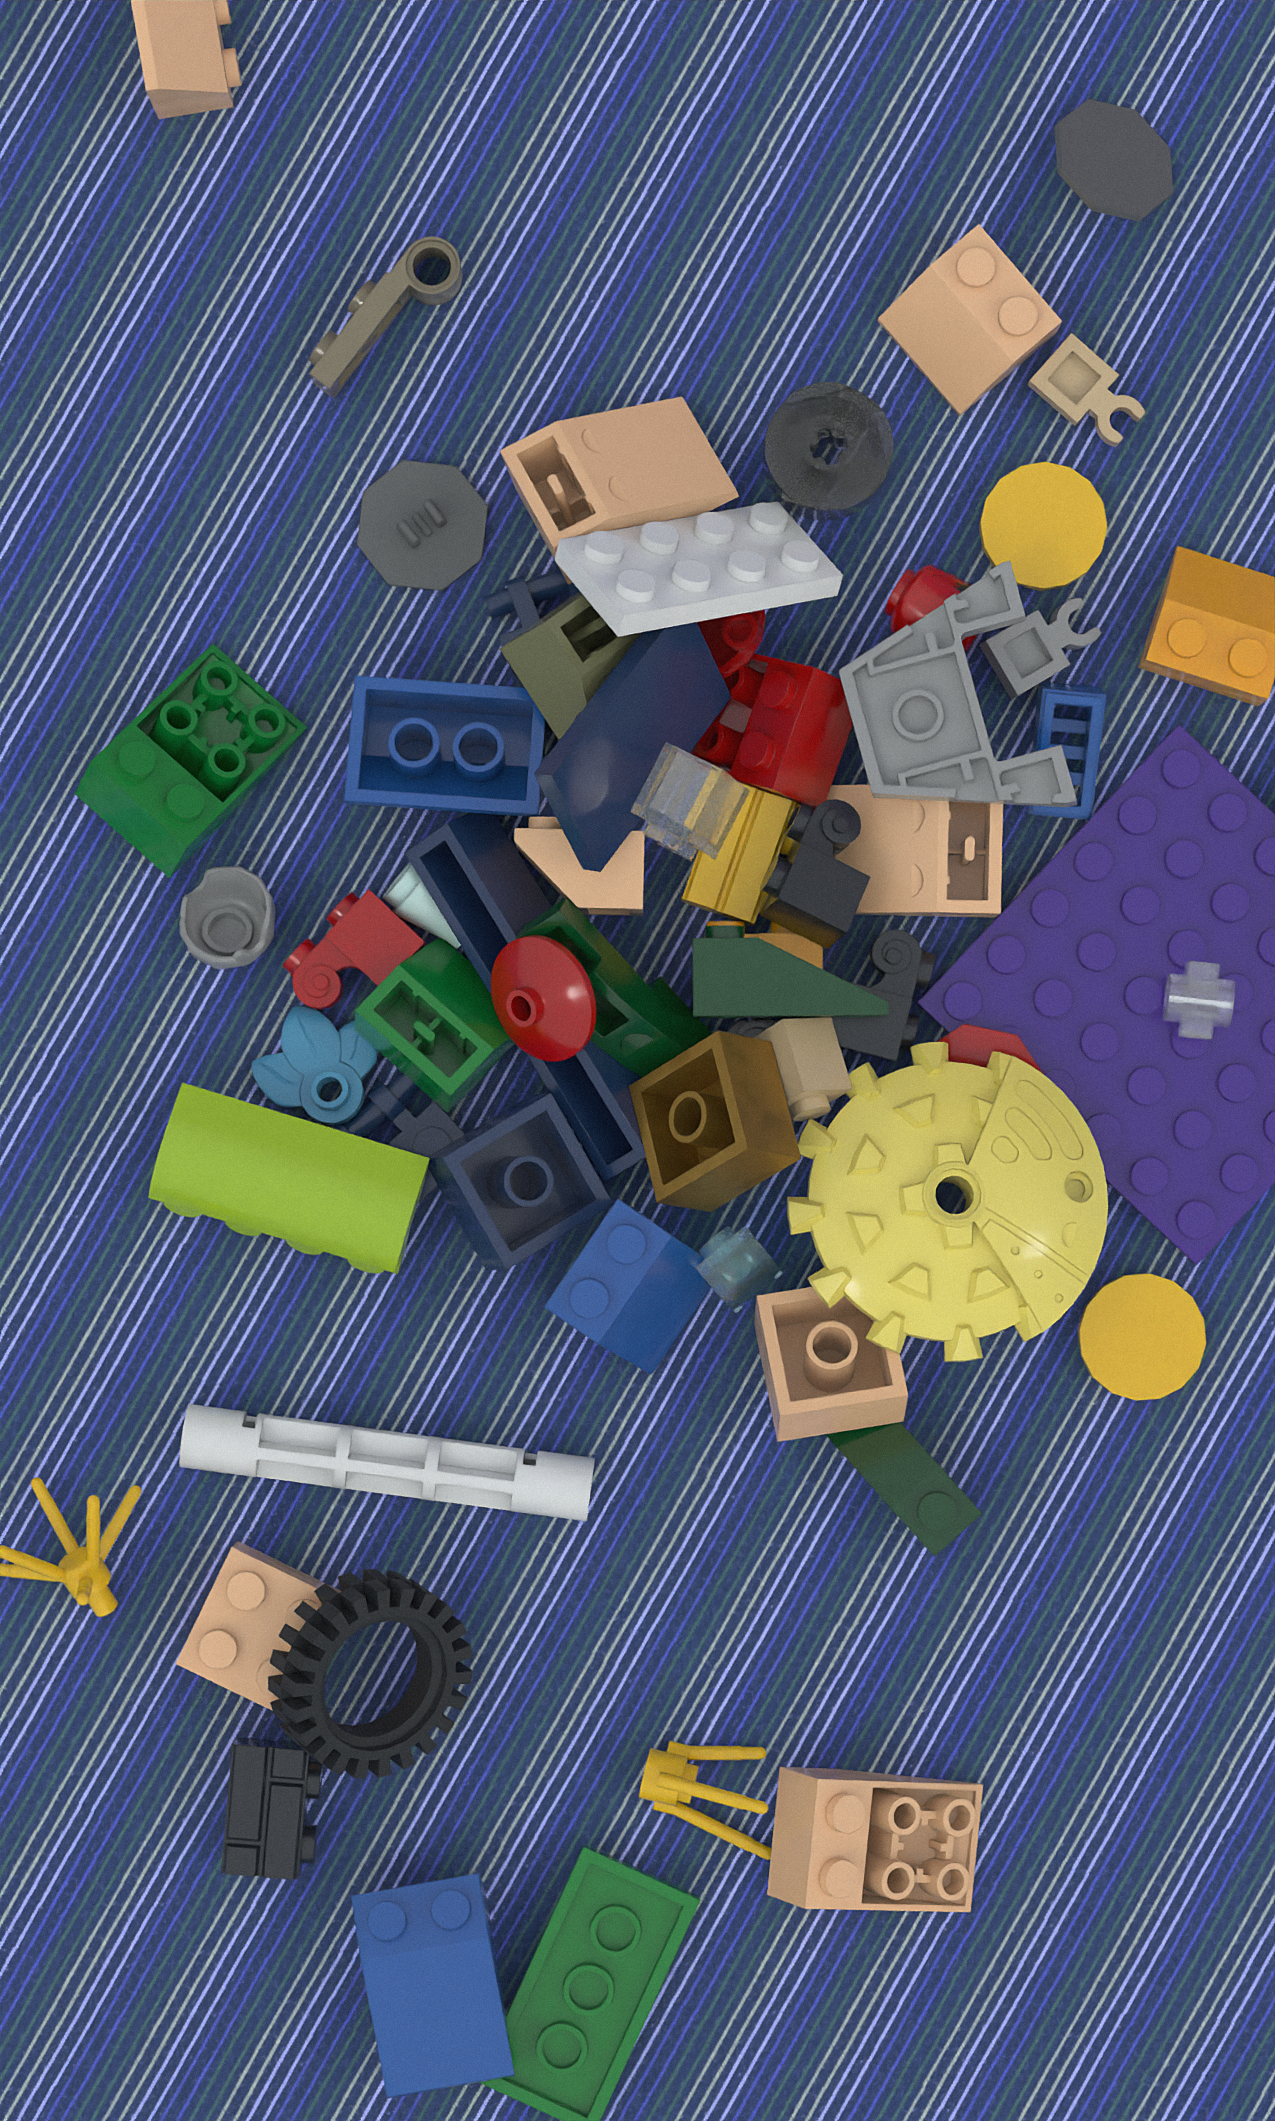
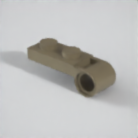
[309,237,463,399]

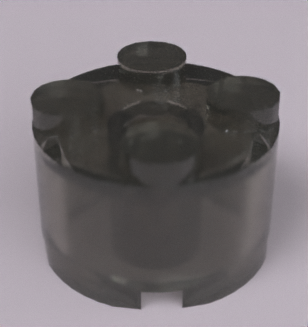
[763,382,894,521]

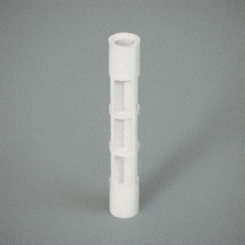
[179,1404,595,1521]

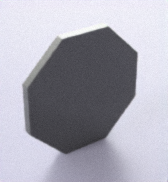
[1054,99,1173,222]
[357,460,488,592]

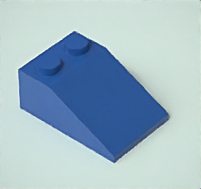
[351,1873,515,2098]

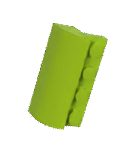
[148,1082,430,1274]

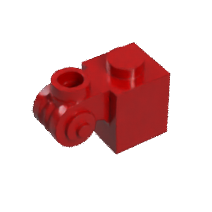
[282,889,427,1010]

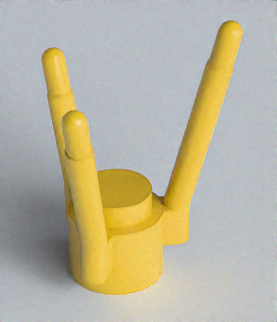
[639,1741,771,1860]

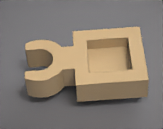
[1027,333,1145,447]

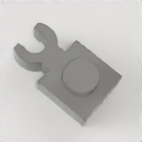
[979,598,1101,700]

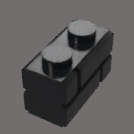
[221,1737,323,1880]

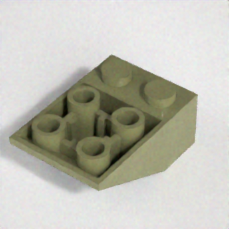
[499,592,642,740]

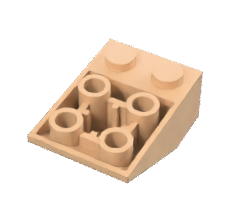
[500,397,739,585]
[826,784,1003,918]
[767,1767,983,1912]

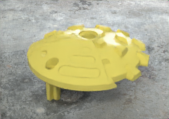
[787,1042,1108,1362]

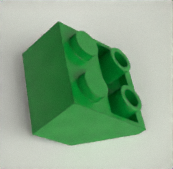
[354,938,515,1114]

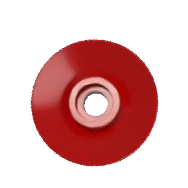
[491,935,596,1062]

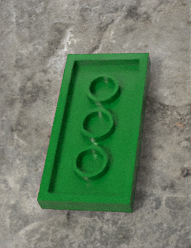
[479,1844,700,2121]

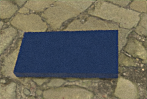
[534,622,732,872]

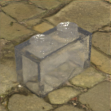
[630,742,750,861]

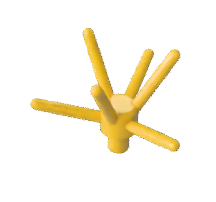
[0,1477,142,1617]

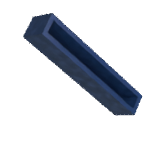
[405,812,646,1182]

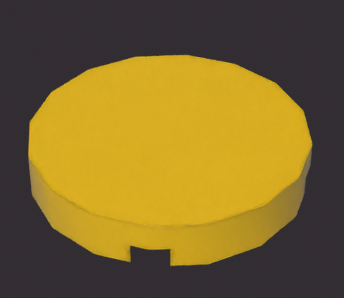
[979,462,1107,591]
[1077,1273,1206,1401]

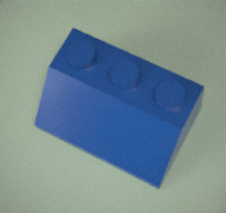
[344,675,547,817]

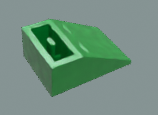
[74,644,307,878]

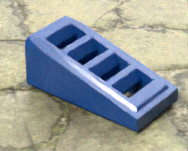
[1027,682,1106,820]

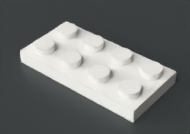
[555,501,843,637]

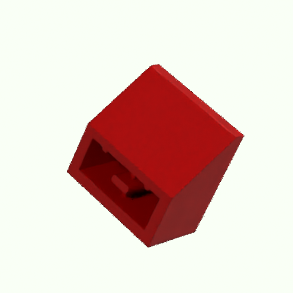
[685,653,853,806]

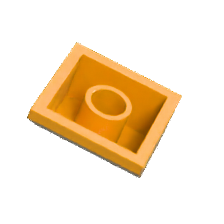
[1138,546,1275,706]

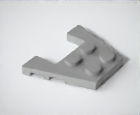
[839,561,1077,807]

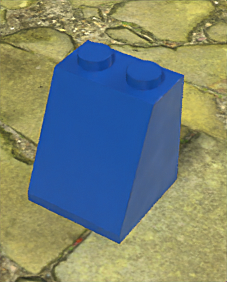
[544,1198,723,1375]

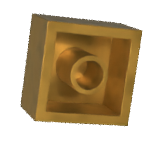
[629,1031,801,1212]

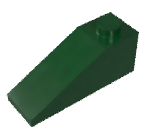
[692,925,889,1018]
[825,1422,982,1557]

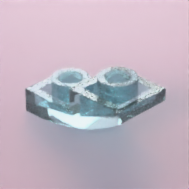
[696,1226,783,1313]

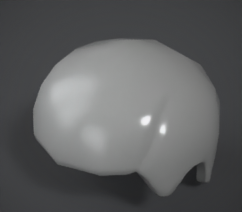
[179,866,276,969]

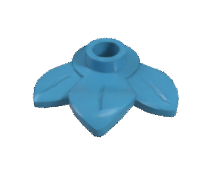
[251,1005,378,1125]

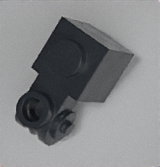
[760,799,871,949]
[831,930,936,1062]

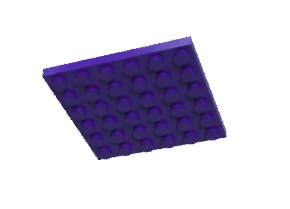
[916,725,1275,1265]

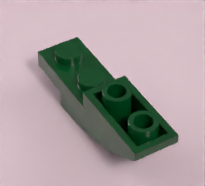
[515,897,712,1077]

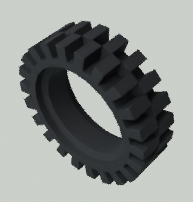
[268,1569,472,1779]

